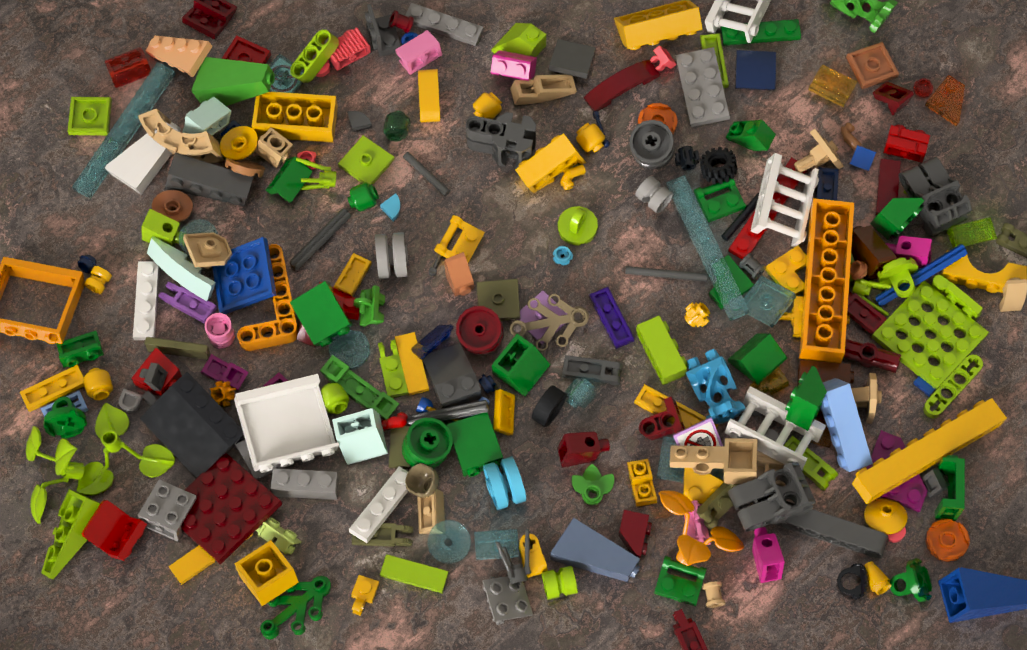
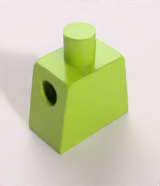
[141,209,186,247]

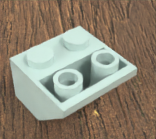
[182,97,231,135]
[332,408,388,465]

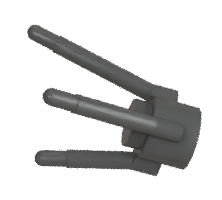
[496,529,531,584]

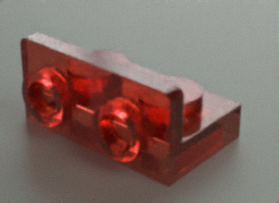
[104,47,152,88]

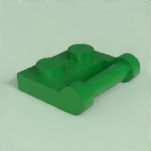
[694,178,746,223]
[654,556,707,607]

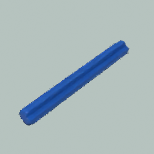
[875,244,968,306]

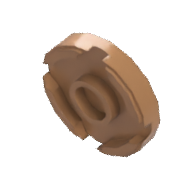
[224,158,265,177]

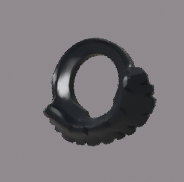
[837,563,868,600]

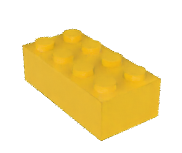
[252,92,338,143]

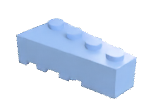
[820,378,873,472]

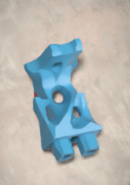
[686,349,746,424]

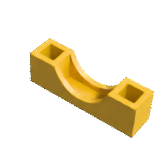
[940,250,1027,293]

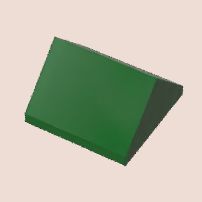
[728,333,787,385]

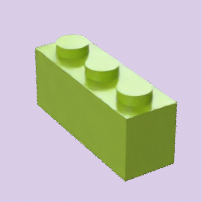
[636,316,688,385]

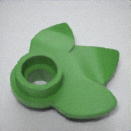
[572,464,614,505]

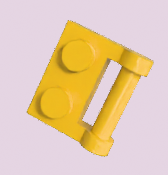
[434,215,485,263]

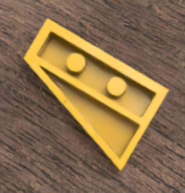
[515,133,586,193]

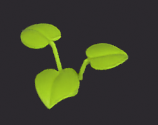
[77,403,175,495]
[26,426,84,524]

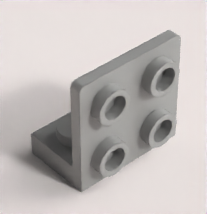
[138,480,197,542]

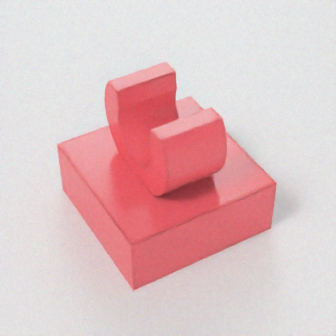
[650,46,677,72]

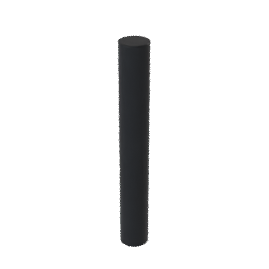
[721,193,759,241]

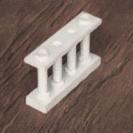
[705,0,771,43]
[750,153,819,247]
[725,386,826,470]

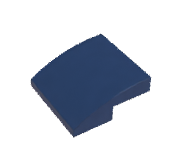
[735,50,776,91]

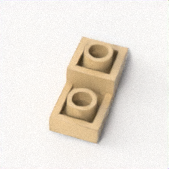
[999,278,1027,312]

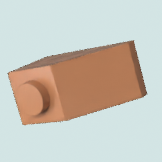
[444,252,474,297]

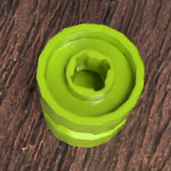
[542,566,578,600]

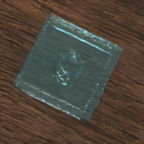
[738,275,796,328]

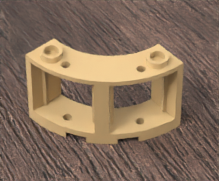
[138,108,225,164]

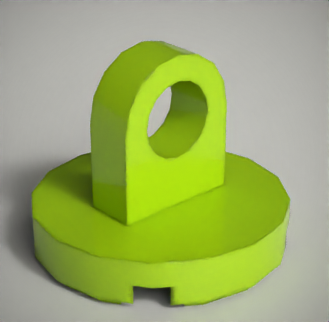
[557,206,598,246]
[877,257,918,298]

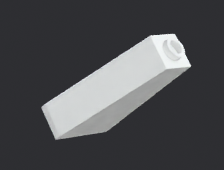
[105,122,181,195]

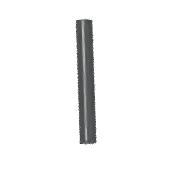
[403,152,450,196]

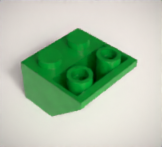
[870,198,925,240]
[492,334,550,397]
[785,366,827,431]

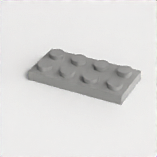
[675,47,730,127]

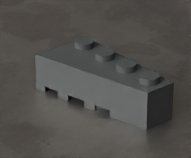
[165,153,253,206]

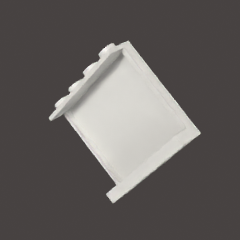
[234,374,339,473]

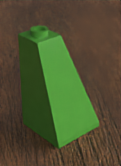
[191,57,275,106]

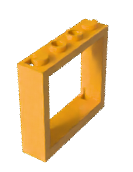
[0,257,85,344]

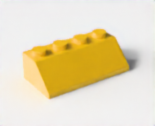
[614,0,702,50]

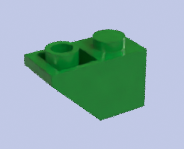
[725,120,776,151]

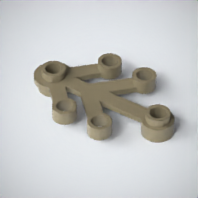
[509,294,589,351]

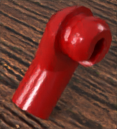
[381,412,408,431]

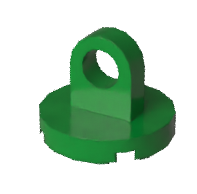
[43,397,87,438]
[890,558,932,603]

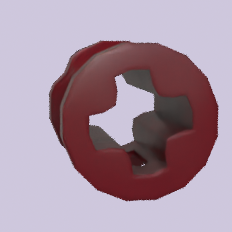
[389,10,414,33]

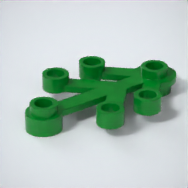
[260,576,331,639]

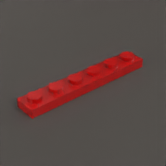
[728,157,808,260]

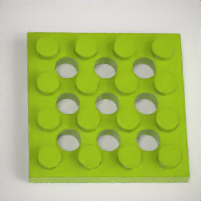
[871,281,989,390]

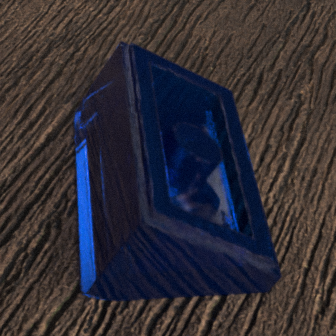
[411,324,453,360]

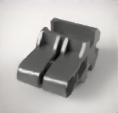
[466,112,536,169]
[899,157,972,236]
[728,462,816,532]

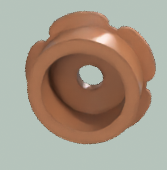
[850,260,868,280]

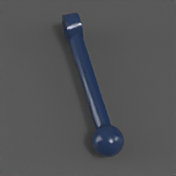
[593,111,610,148]

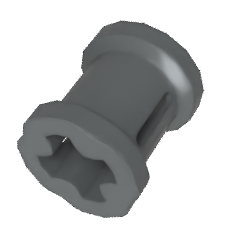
[739,253,766,280]

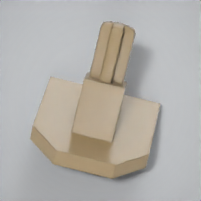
[794,129,844,173]
[183,232,232,269]
[851,373,882,424]

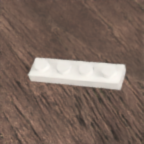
[133,261,160,340]
[349,466,408,543]

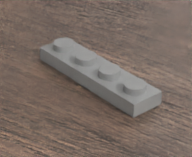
[405,3,484,47]

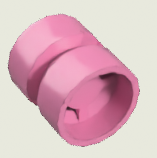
[205,313,235,349]

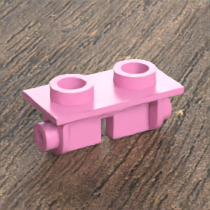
[684,500,711,545]

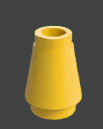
[864,561,891,595]

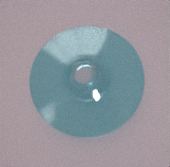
[428,520,471,564]

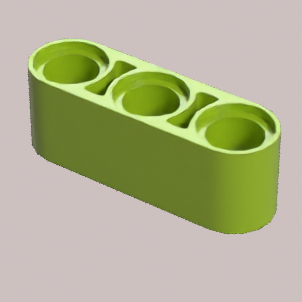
[290,29,339,83]

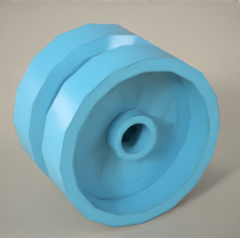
[483,456,527,510]

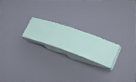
[147,236,216,301]

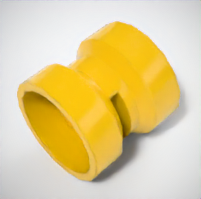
[84,266,112,294]

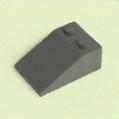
[421,343,482,409]

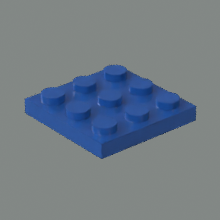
[212,237,277,314]

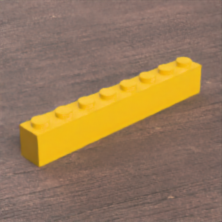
[852,398,1007,504]

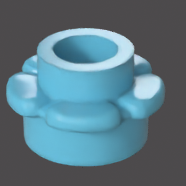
[553,246,573,266]

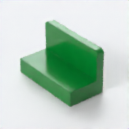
[266,157,312,202]

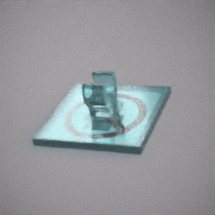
[269,53,304,93]

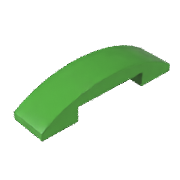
[320,355,400,420]

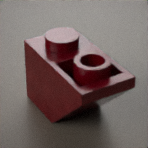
[619,510,652,562]

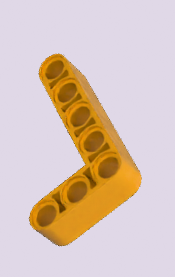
[237,244,298,351]

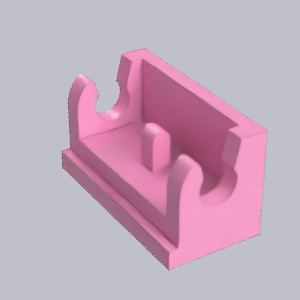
[395,30,442,75]

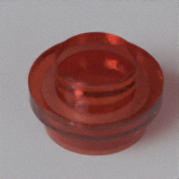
[913,78,933,98]

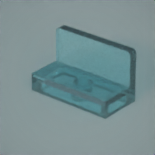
[474,529,519,560]

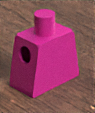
[886,236,932,270]
[752,527,785,583]

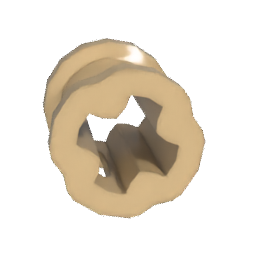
[702,581,725,608]

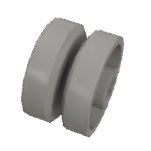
[375,232,409,279]

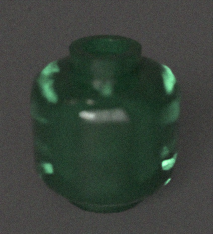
[383,111,411,142]

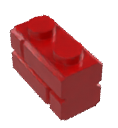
[883,125,930,163]

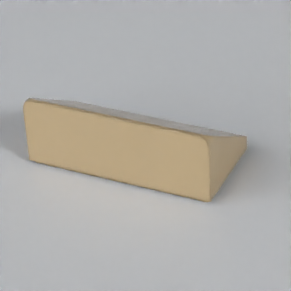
[417,489,445,534]

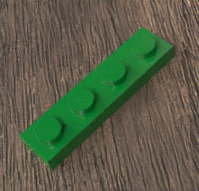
[721,19,801,46]

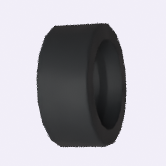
[532,385,567,427]

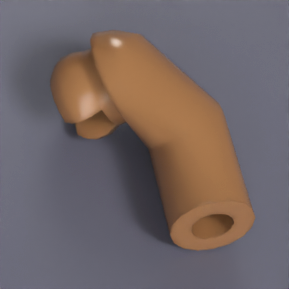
[841,122,862,151]

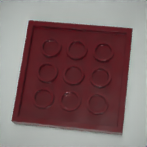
[181,453,282,565]

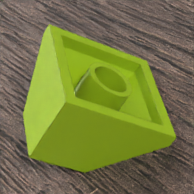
[491,23,546,57]

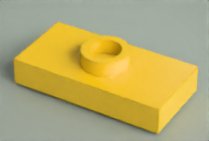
[334,253,372,297]
[493,389,515,436]

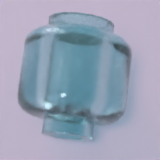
[565,377,596,409]

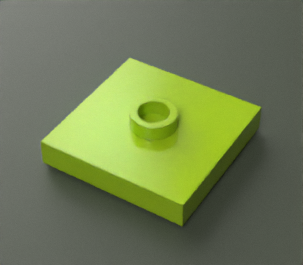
[67,97,112,136]
[338,135,395,185]

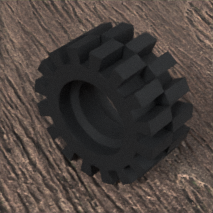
[700,147,738,184]

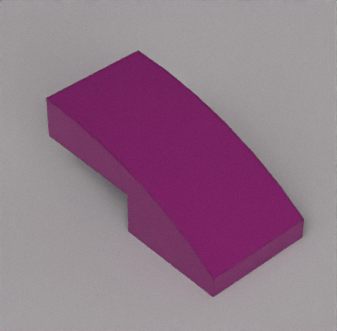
[201,354,249,390]

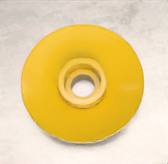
[220,126,258,160]
[864,498,908,534]

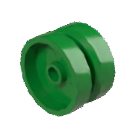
[402,418,453,469]

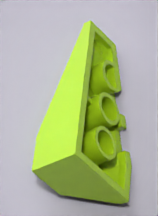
[41,489,100,579]

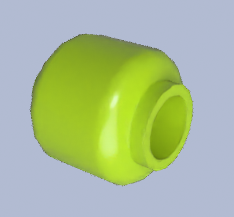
[321,383,349,414]

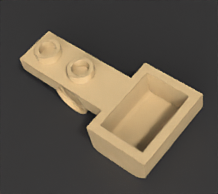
[670,438,757,484]

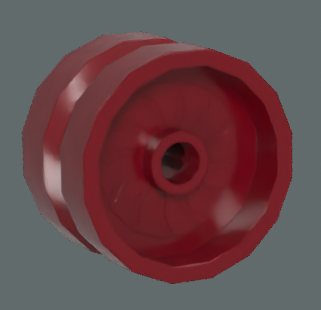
[456,306,504,355]

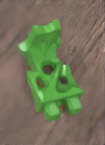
[830,0,898,33]

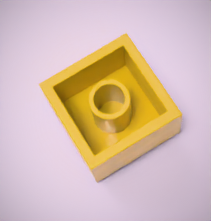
[234,540,299,606]

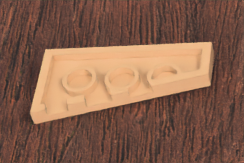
[145,35,212,77]

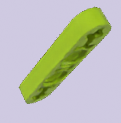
[923,354,983,419]

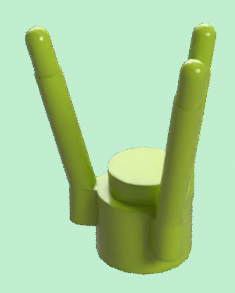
[296,157,336,190]
[852,279,892,316]

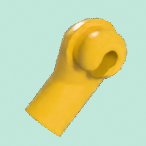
[560,165,586,190]

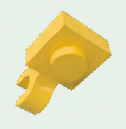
[351,575,379,616]

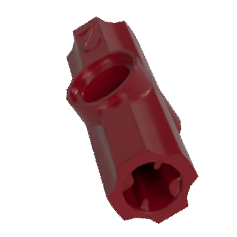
[843,339,901,373]

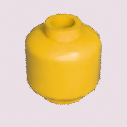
[473,92,502,119]
[576,123,605,153]
[83,368,113,400]

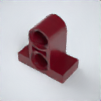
[639,397,685,440]

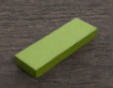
[700,33,729,88]
[380,554,449,594]

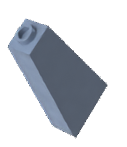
[550,518,641,582]

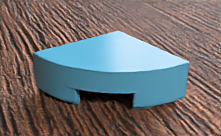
[380,193,400,222]

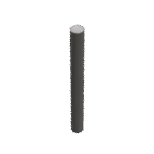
[625,266,708,282]

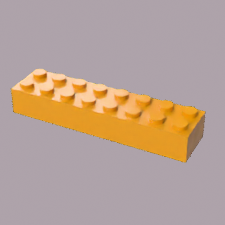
[799,198,854,363]

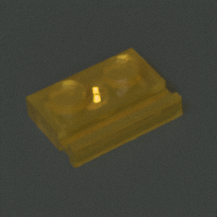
[808,64,857,107]

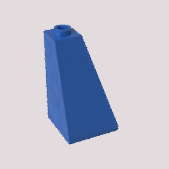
[938,567,1027,623]

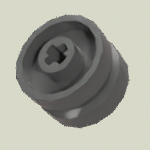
[629,120,675,170]

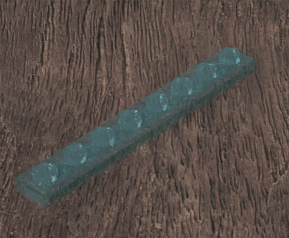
[72,62,175,199]
[666,175,749,321]

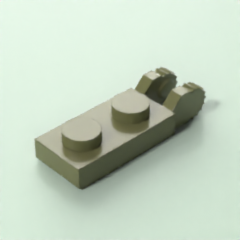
[352,522,413,547]

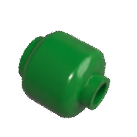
[347,182,379,212]

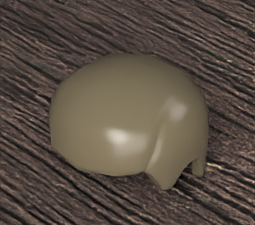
[405,463,440,498]

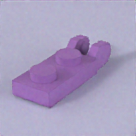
[158,282,217,324]

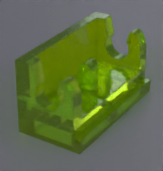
[947,217,997,248]

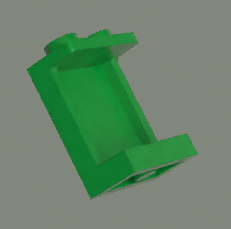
[290,281,353,347]
[447,412,503,477]
[935,455,965,521]

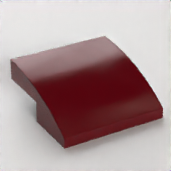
[182,0,237,40]

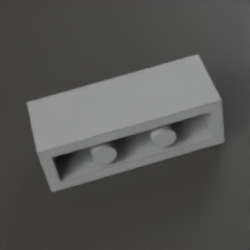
[271,468,339,500]

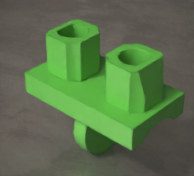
[353,285,385,326]

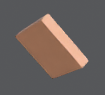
[846,42,899,89]

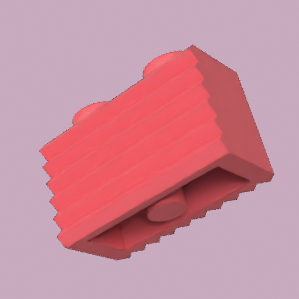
[329,28,371,71]

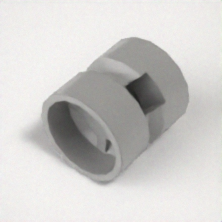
[635,176,674,214]

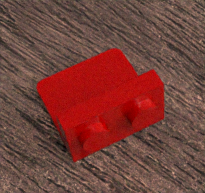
[82,500,147,561]

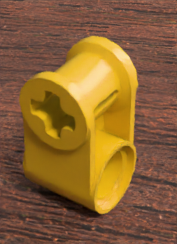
[519,534,548,578]

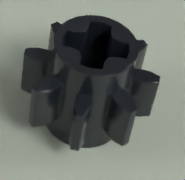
[674,146,700,171]

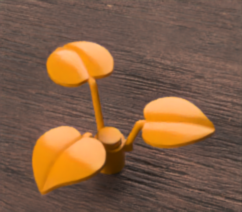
[658,490,745,566]

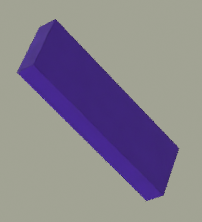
[589,287,635,349]

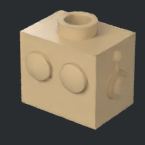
[254,128,293,169]

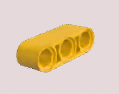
[418,69,440,123]

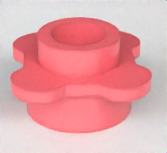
[297,151,317,170]

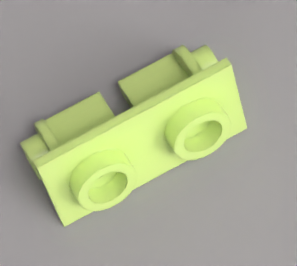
[256,517,302,555]

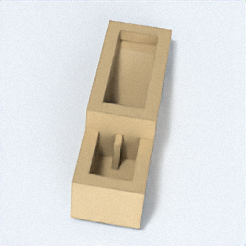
[510,74,577,105]

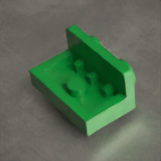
[56,331,104,368]

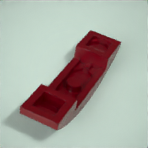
[584,60,660,111]

